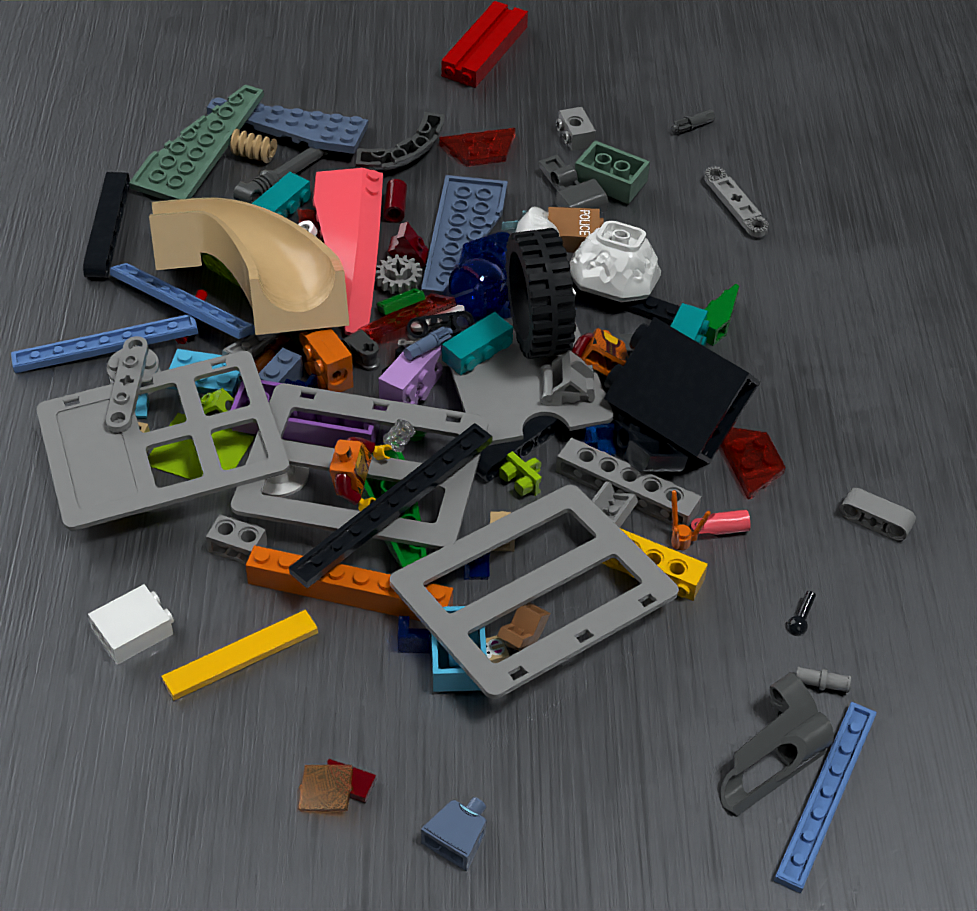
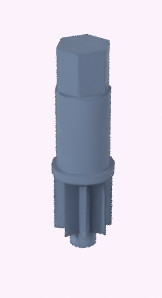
[403,326,453,361]

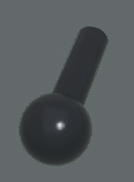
[787,591,816,636]

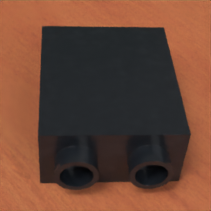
[604,317,761,464]

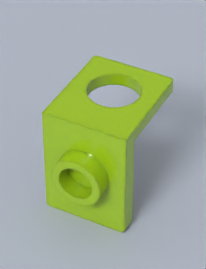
[200,388,234,414]

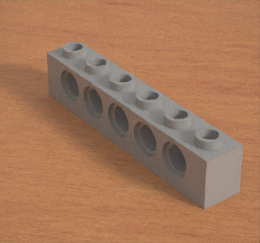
[556,438,701,527]

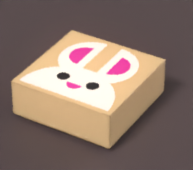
[486,635,509,663]

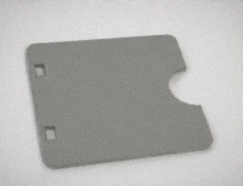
[449,318,613,446]

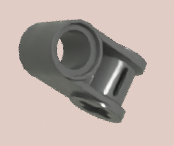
[341,329,380,371]

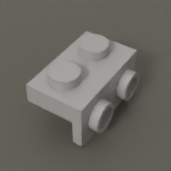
[591,481,639,528]

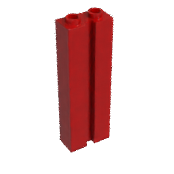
[441,1,528,88]

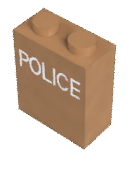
[548,207,604,253]

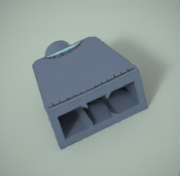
[421,797,487,871]

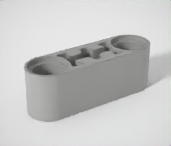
[839,488,916,541]

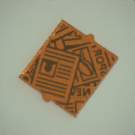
[298,765,353,811]

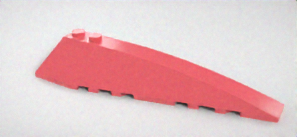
[313,168,383,335]

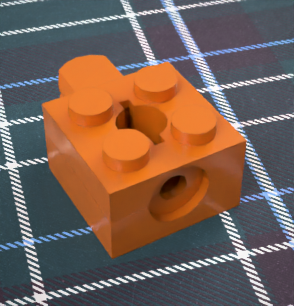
[299,327,353,392]

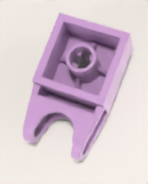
[379,344,442,411]

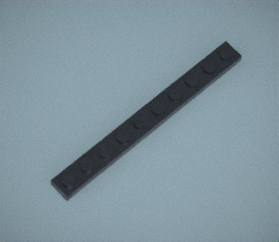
[289,423,492,588]

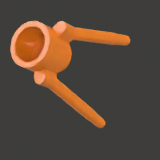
[671,490,711,550]

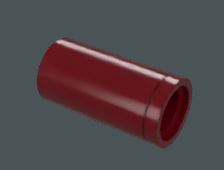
[383,179,407,223]

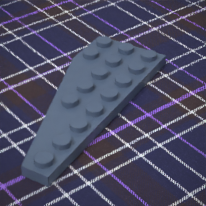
[421,175,508,298]

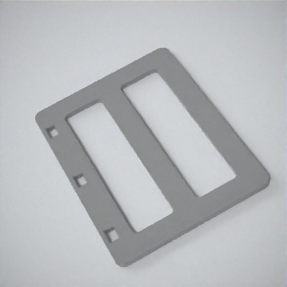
[231,383,488,550]
[390,485,679,699]

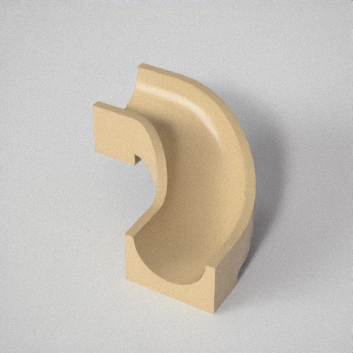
[149,197,349,335]

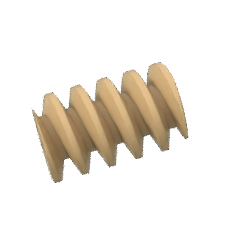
[230,129,277,163]

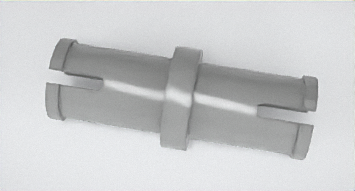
[796,667,852,693]

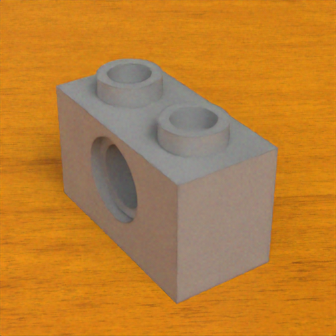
[556,107,596,151]

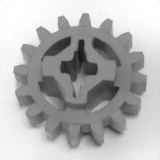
[375,254,422,294]

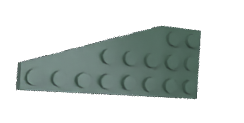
[129,84,264,201]

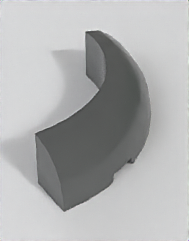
[355,112,445,172]

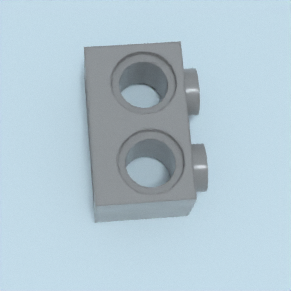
[206,515,267,564]

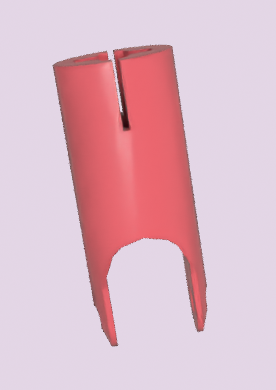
[691,510,750,535]

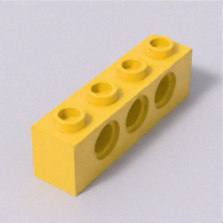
[602,528,708,601]

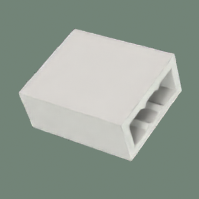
[88,584,174,665]

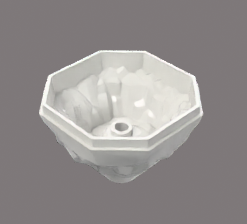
[569,221,661,302]

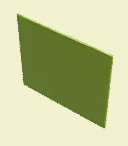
[148,412,255,480]

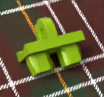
[499,451,542,496]

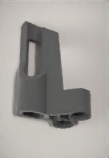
[721,673,834,816]

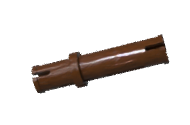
[239,333,292,382]

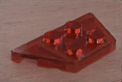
[439,128,516,167]
[721,427,786,500]

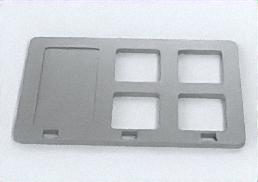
[36,351,290,531]

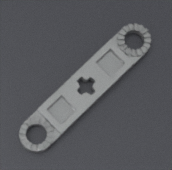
[704,166,769,237]
[105,336,149,434]

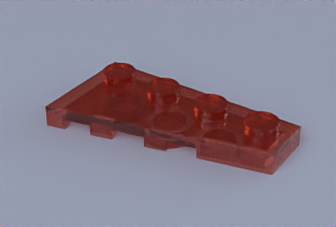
[358,293,457,341]

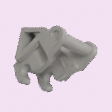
[541,350,595,406]

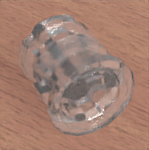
[383,419,415,452]

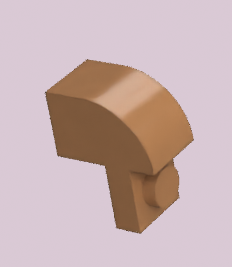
[497,602,551,651]

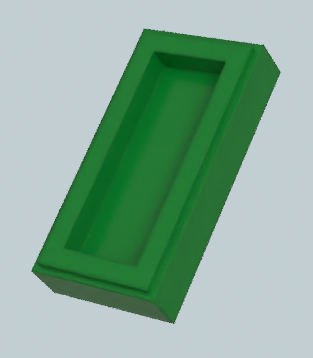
[376,288,426,315]

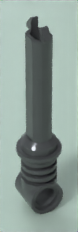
[233,147,328,204]

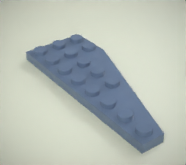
[207,98,368,154]

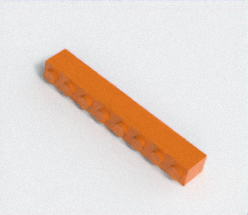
[246,545,453,621]

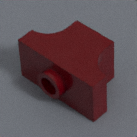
[388,221,429,268]

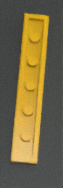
[161,609,318,701]

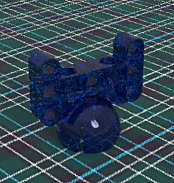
[449,232,510,321]

